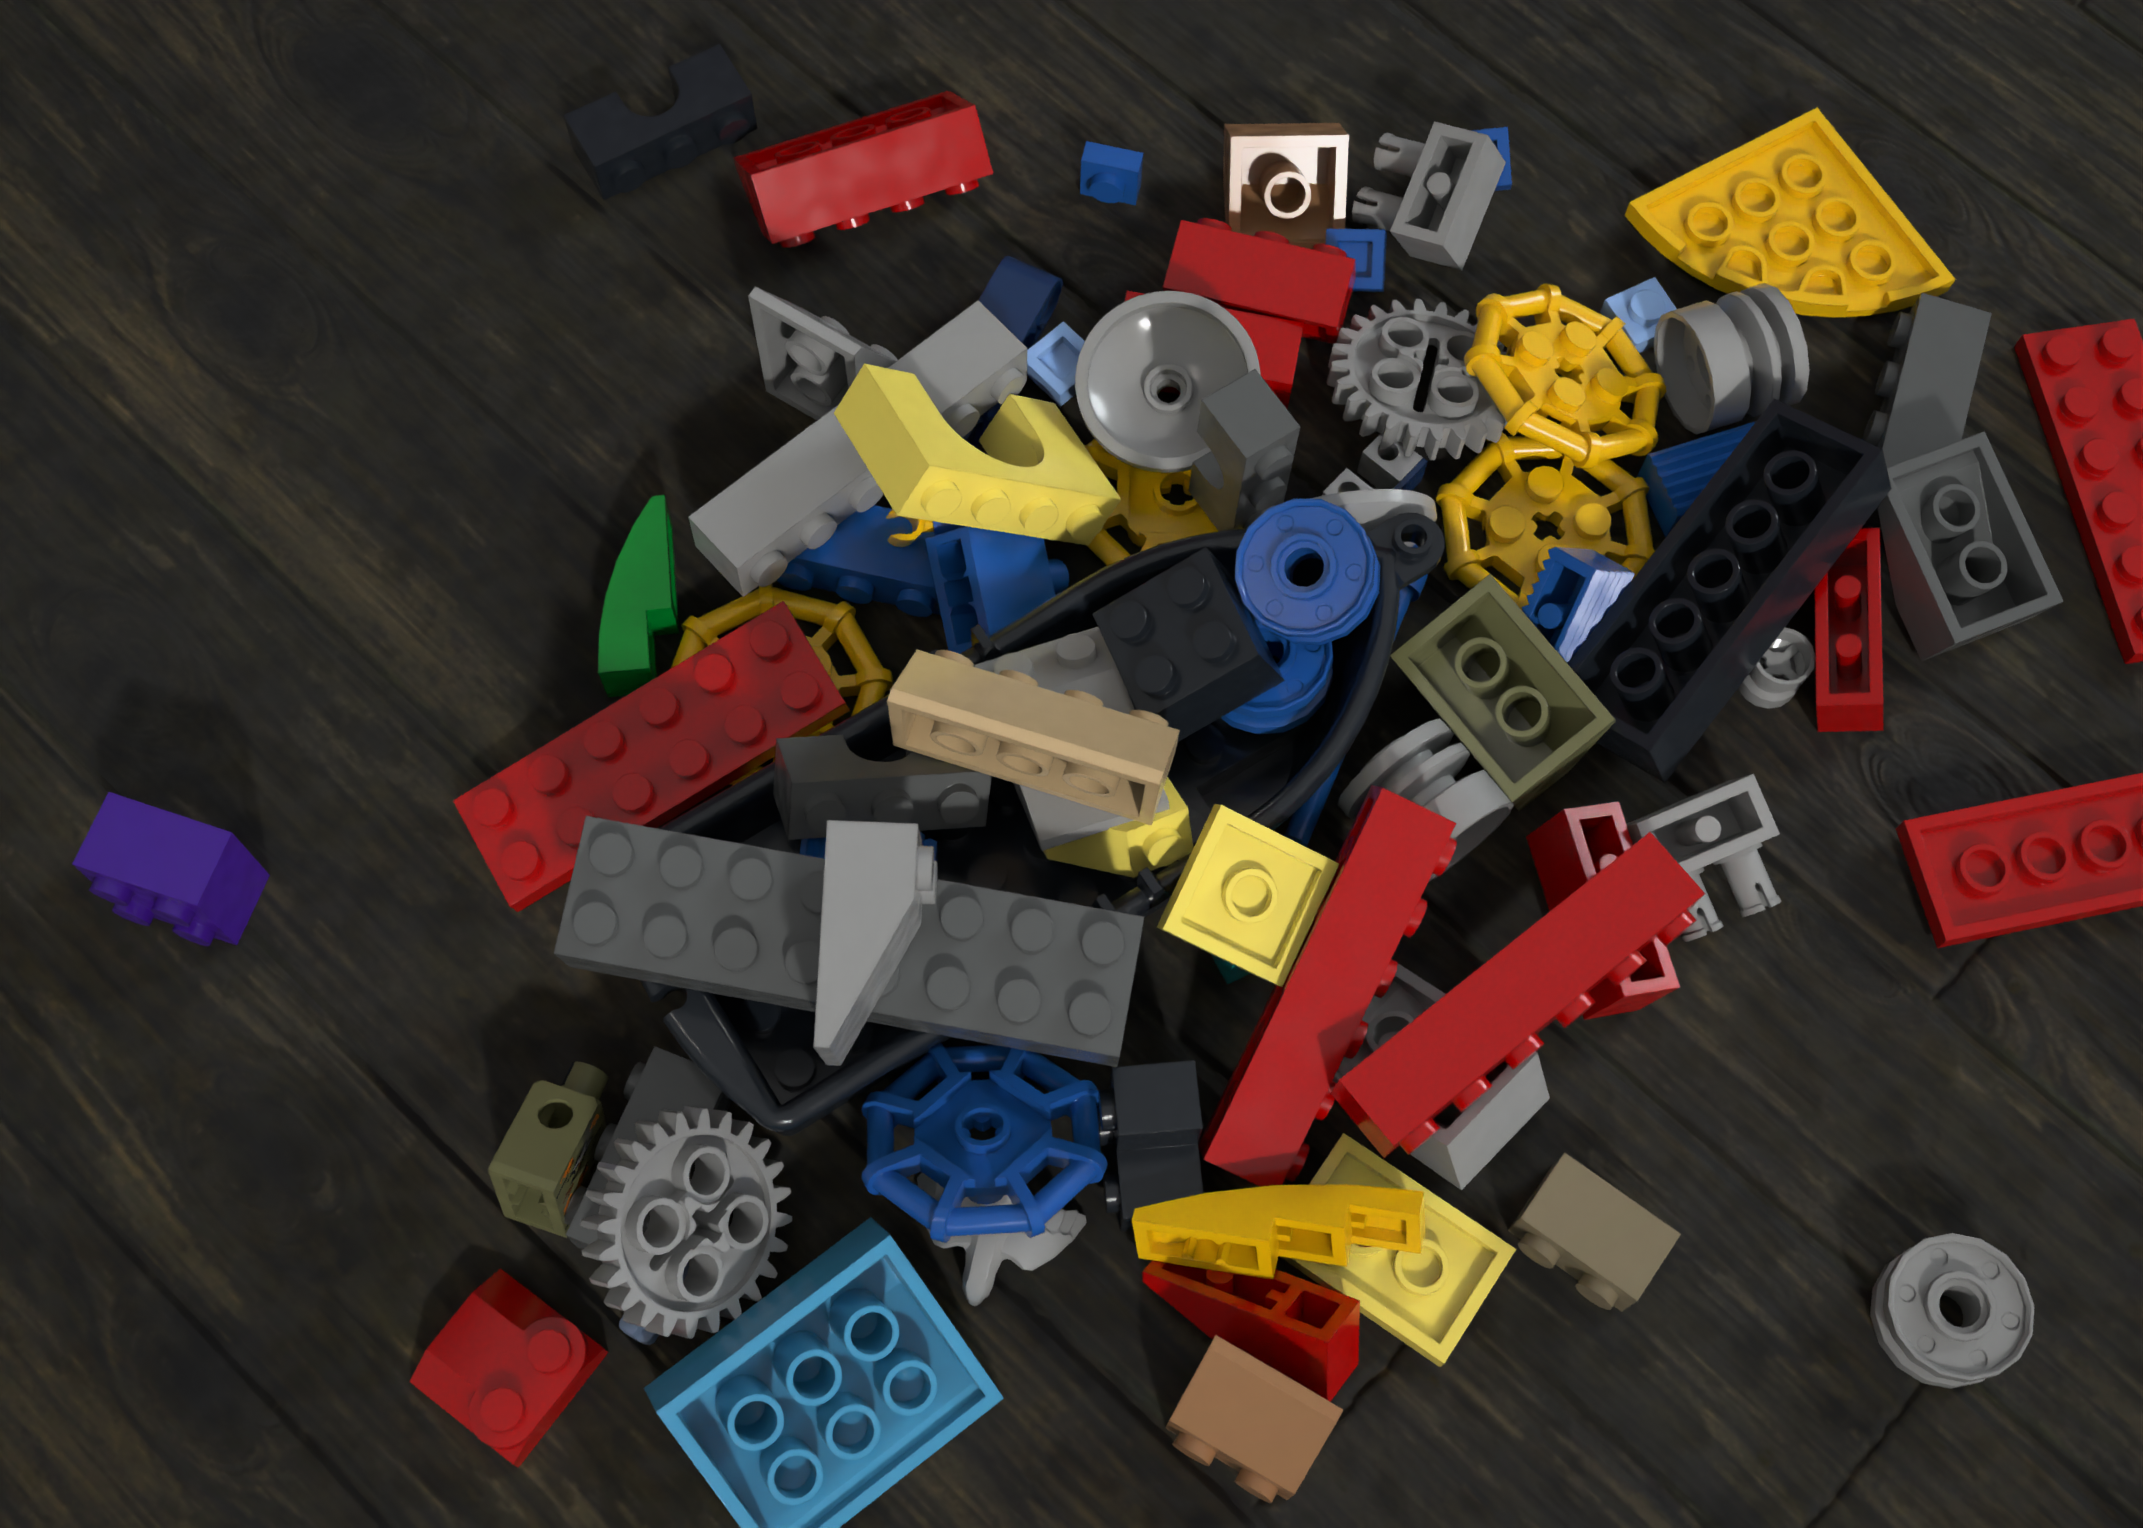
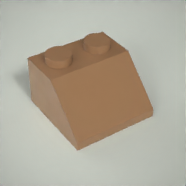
[1223,123,1349,249]
[1166,1335,1343,1503]

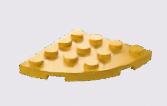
[1625,108,1956,318]

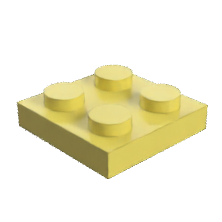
[1157,804,1339,987]

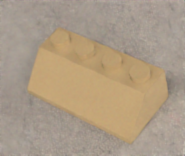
[887,650,1180,826]

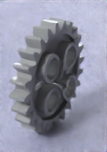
[1327,299,1510,460]
[580,1106,792,1339]

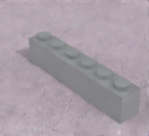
[688,300,1027,597]

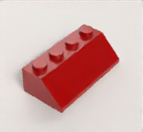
[733,91,993,248]

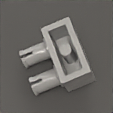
[1352,122,1506,270]
[1627,774,1781,942]

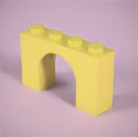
[834,363,1121,546]

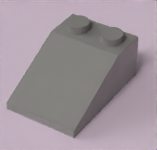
[748,286,898,420]
[974,627,1170,851]
[814,820,937,1066]
[1333,964,1550,1190]

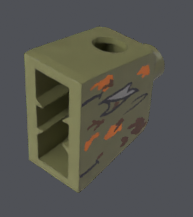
[488,1062,609,1238]

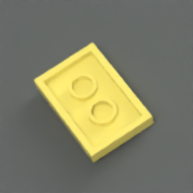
[1279,1133,1516,1367]

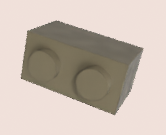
[1508,1153,1681,1312]

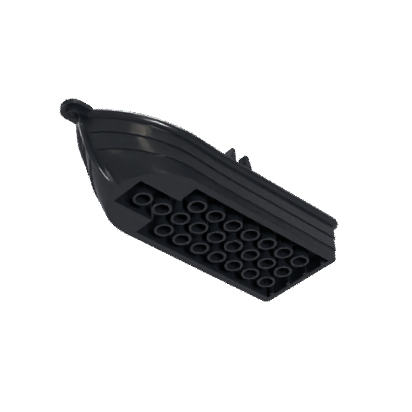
[640,512,1445,1136]

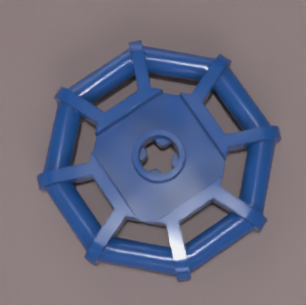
[861,1043,1108,1243]

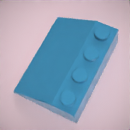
[644,1217,1004,1528]

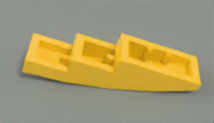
[1132,1184,1425,1280]

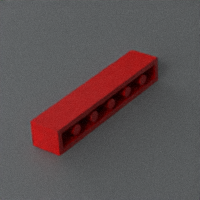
[1198,785,1457,1187]
[1331,832,1705,1158]

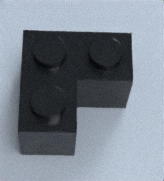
[1097,1060,1203,1232]

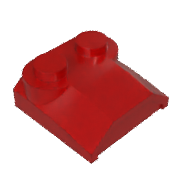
[409,1268,609,1468]

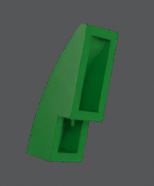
[598,495,679,697]

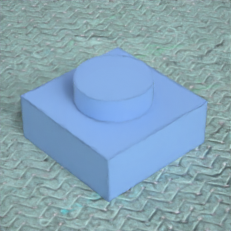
[1600,277,1677,353]
[1027,321,1085,407]

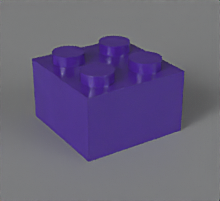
[72,792,270,946]

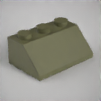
[1390,574,1616,811]

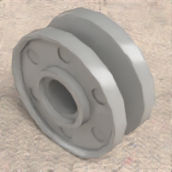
[1870,1233,2035,1389]

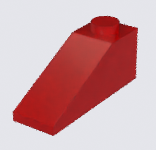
[1142,1261,1360,1402]

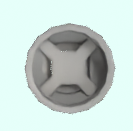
[1738,628,1816,709]

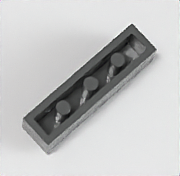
[1862,293,1992,529]

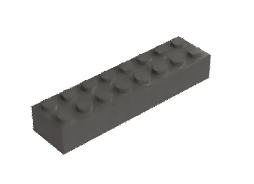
[554,816,1144,1067]

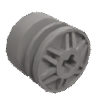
[1654,283,1810,435]
[1337,718,1514,883]

